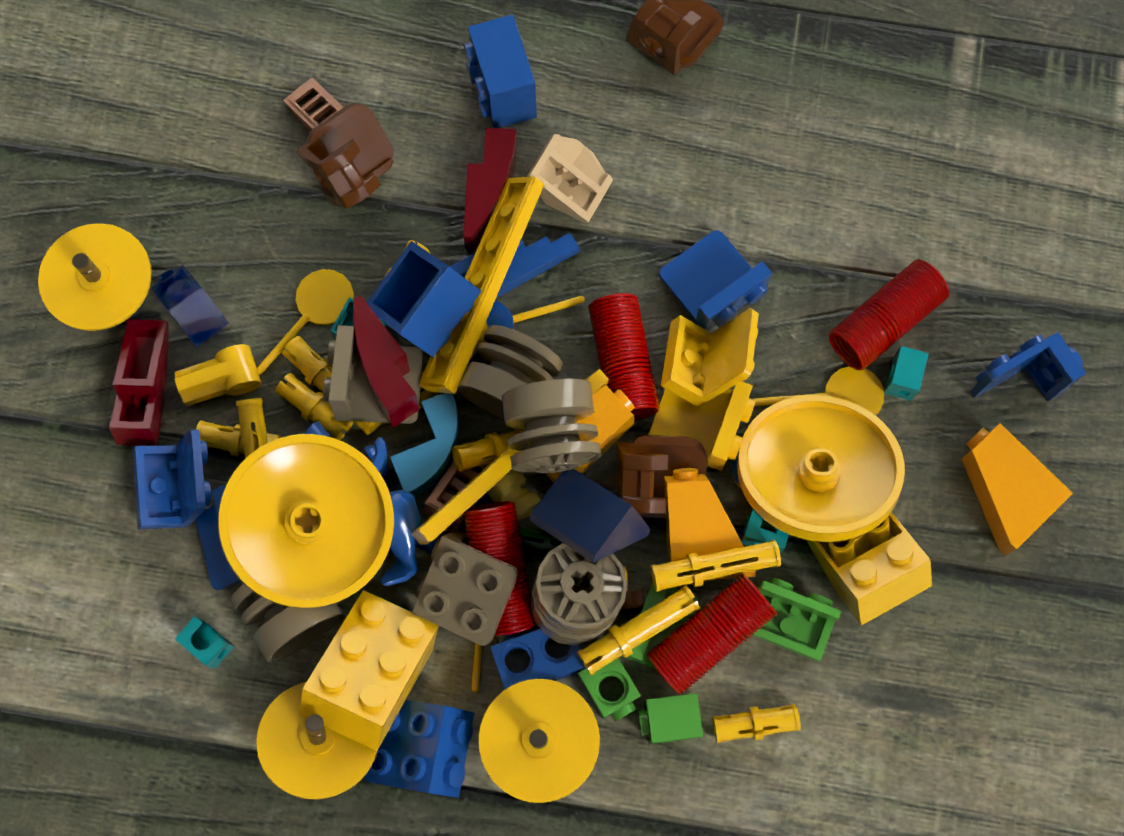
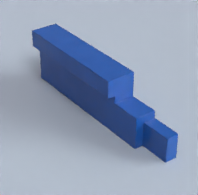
[450,233,580,298]

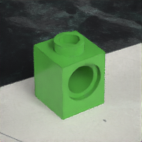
[578,658,641,722]
[638,693,703,744]

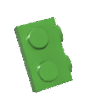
[751,578,841,662]

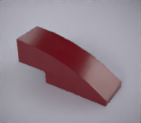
[463,128,518,251]
[353,295,419,428]
[109,319,169,446]

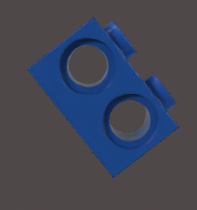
[490,623,586,689]

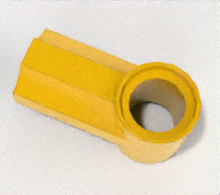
[174,344,261,406]

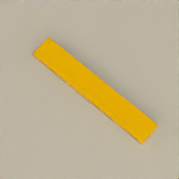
[419,177,544,394]
[411,369,609,545]

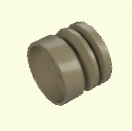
[457,325,563,420]
[501,378,602,473]
[530,543,627,646]
[230,584,344,663]

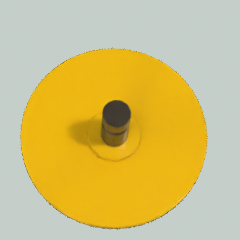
[38,224,152,331]
[479,679,600,803]
[256,682,377,799]

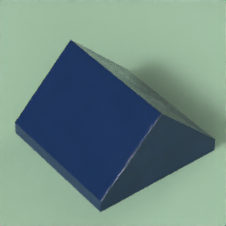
[530,469,650,563]

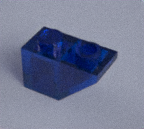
[151,265,229,347]

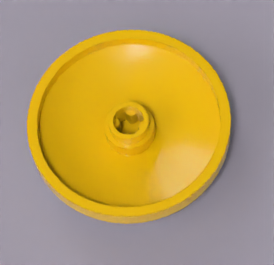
[737,395,905,542]
[218,434,394,608]

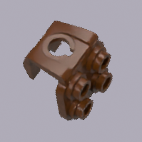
[626,0,723,76]
[296,103,394,209]
[615,435,707,518]

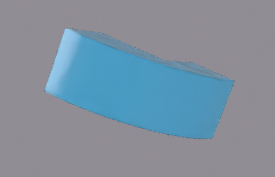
[390,393,460,499]

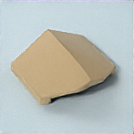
[527,134,613,223]

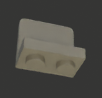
[323,325,423,424]
[412,530,518,646]

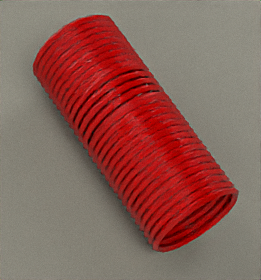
[828,259,949,371]
[588,293,660,421]
[463,501,536,636]
[647,574,777,695]

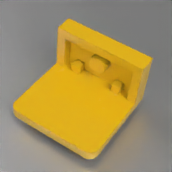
[661,308,759,407]
[649,381,756,471]

